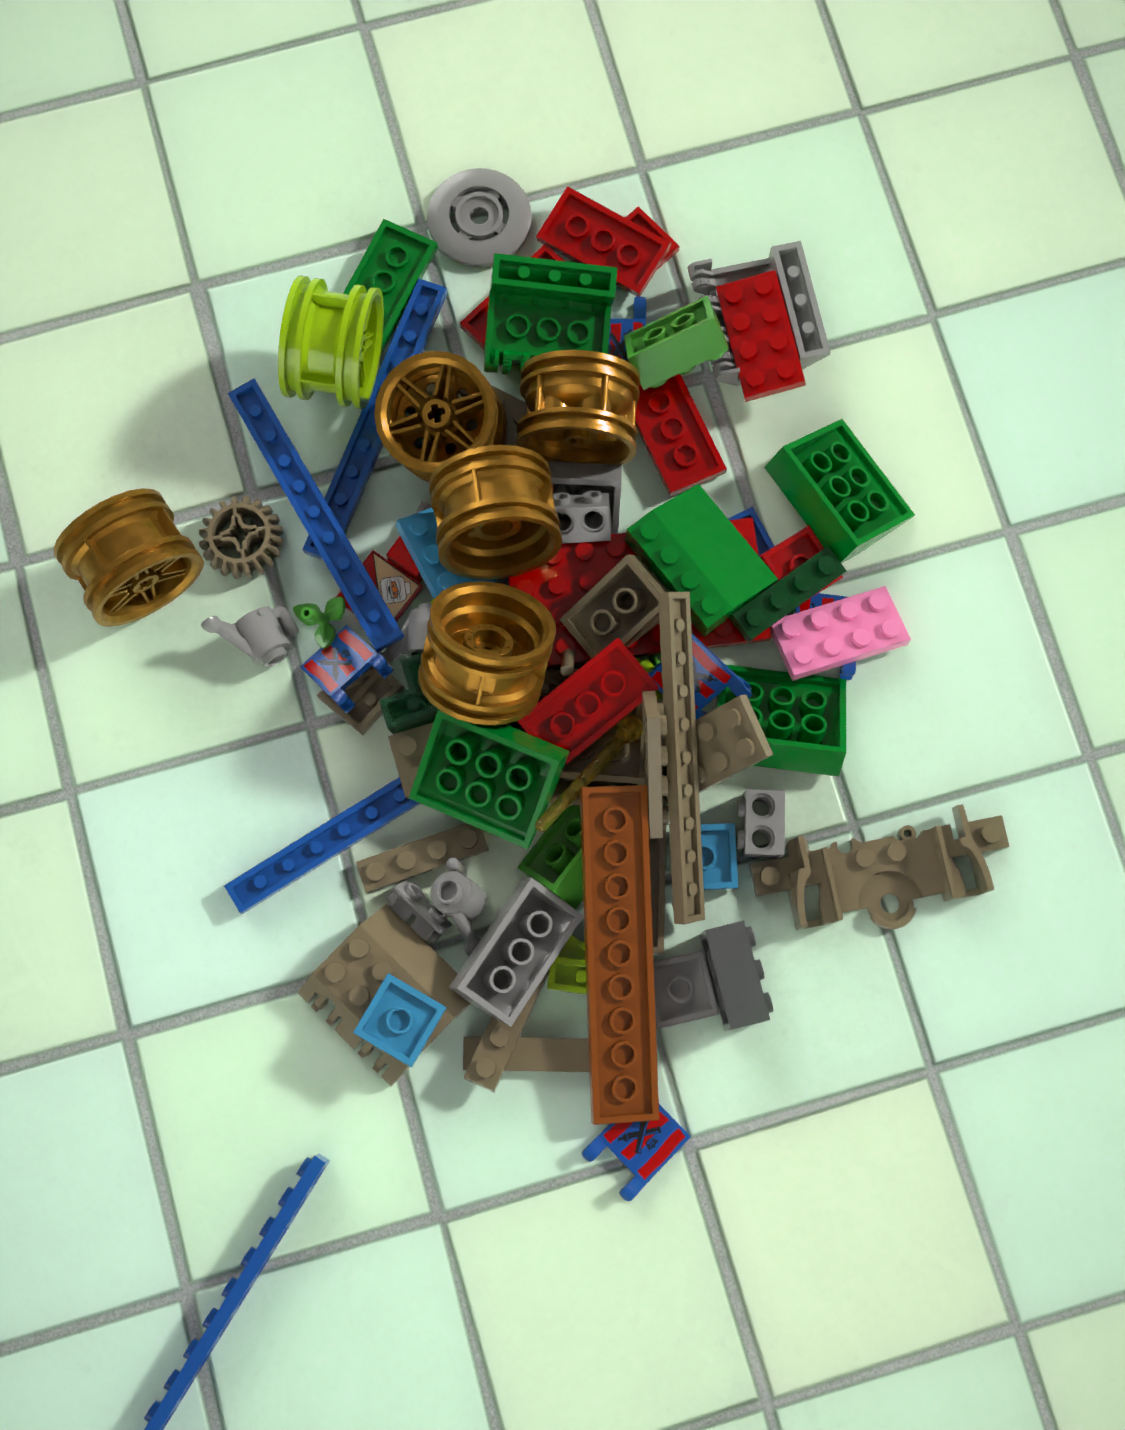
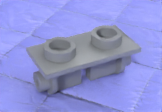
[386,880,453,944]

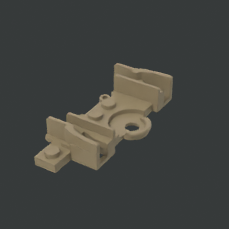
[749,804,1010,930]

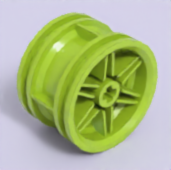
[278,275,384,410]

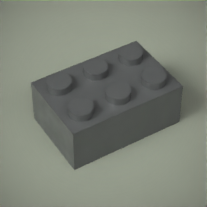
[700,920,773,1031]

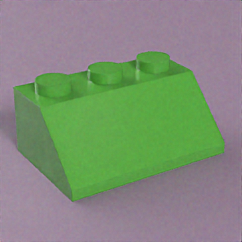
[624,295,729,390]
[517,805,583,910]

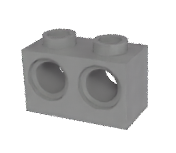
[553,491,611,543]
[736,789,785,859]

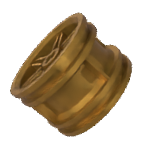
[374,351,507,482]
[429,445,562,580]
[53,488,204,627]
[418,581,556,725]

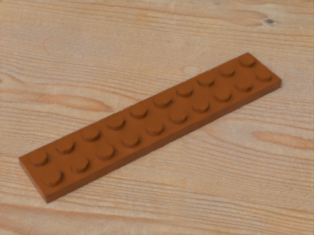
[579,785,659,1125]

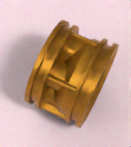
[516,350,640,465]

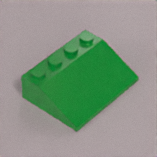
[764,419,915,564]
[624,484,778,637]
[716,664,846,777]
[409,710,570,850]

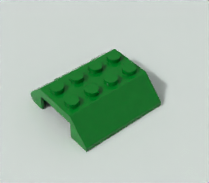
[484,253,617,374]

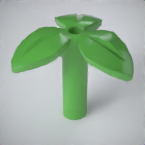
[293,597,345,649]

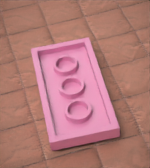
[770,586,911,681]

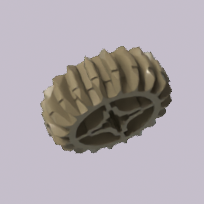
[199,495,284,580]

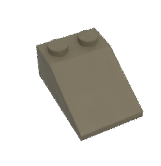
[559,555,670,658]

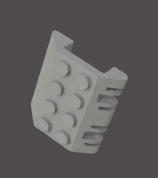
[687,241,831,386]

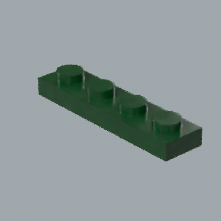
[729,546,847,643]

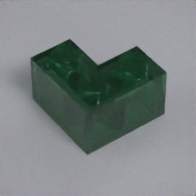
[379,652,439,734]

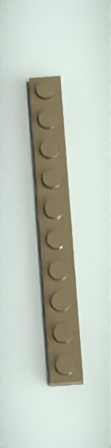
[658,592,705,924]

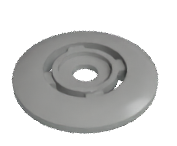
[427,168,532,267]

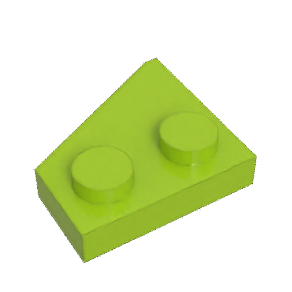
[547,935,587,995]

